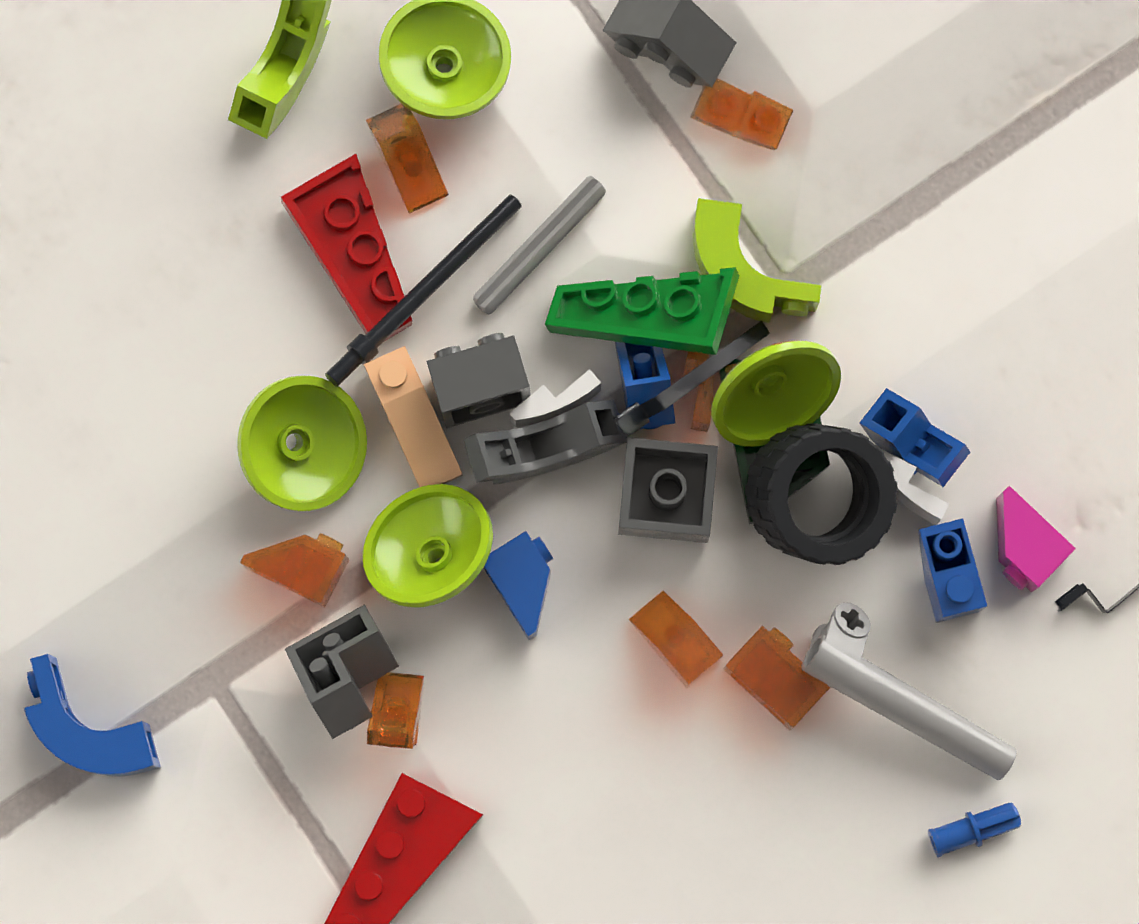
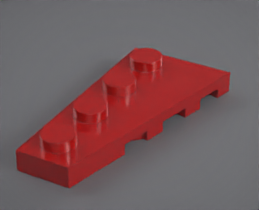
[324,773,483,924]

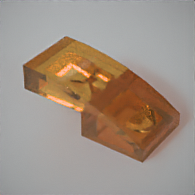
[683,351,713,432]

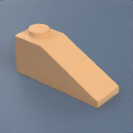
[364,346,463,487]

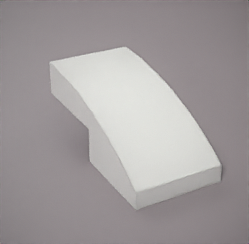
[509,369,601,428]
[883,450,949,525]

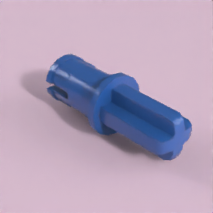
[928,802,1021,857]

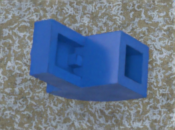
[859,388,970,487]

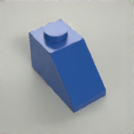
[615,342,676,430]
[483,531,553,640]

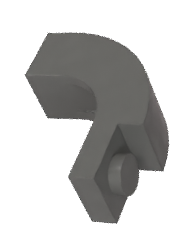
[463,400,627,485]

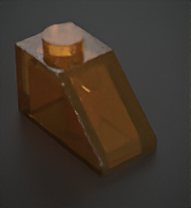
[365,104,449,214]
[240,533,349,608]
[628,591,724,689]

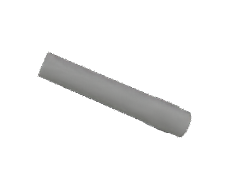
[802,603,1017,780]

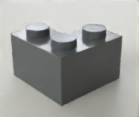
[603,0,737,88]
[285,604,399,739]

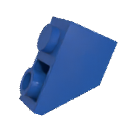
[918,518,987,623]

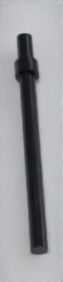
[325,194,522,387]

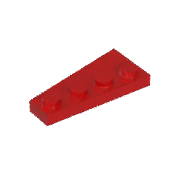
[281,154,413,341]

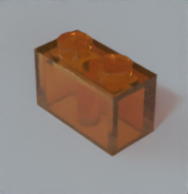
[723,625,830,731]

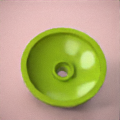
[379,0,511,120]
[711,341,841,447]
[237,375,367,511]
[363,484,493,608]

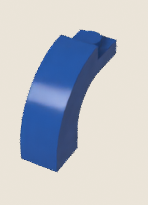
[24,654,161,776]

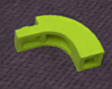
[228,0,332,139]
[693,198,822,323]

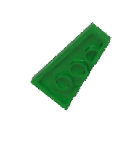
[545,267,739,355]

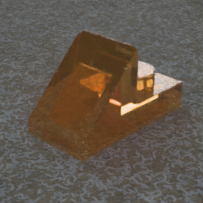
[367,672,424,749]

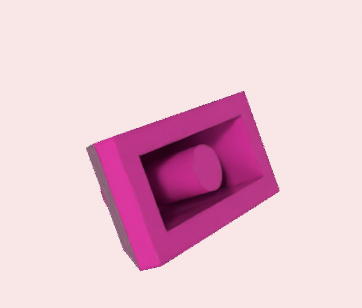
[996,486,1076,592]

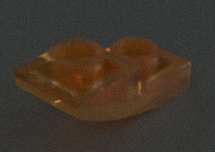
[690,78,793,151]

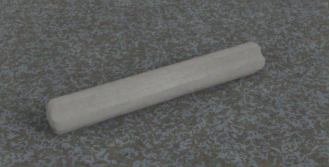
[473,176,606,315]

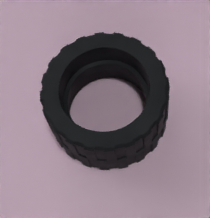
[745,423,898,565]

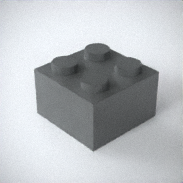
[426,333,531,428]
[618,438,718,543]

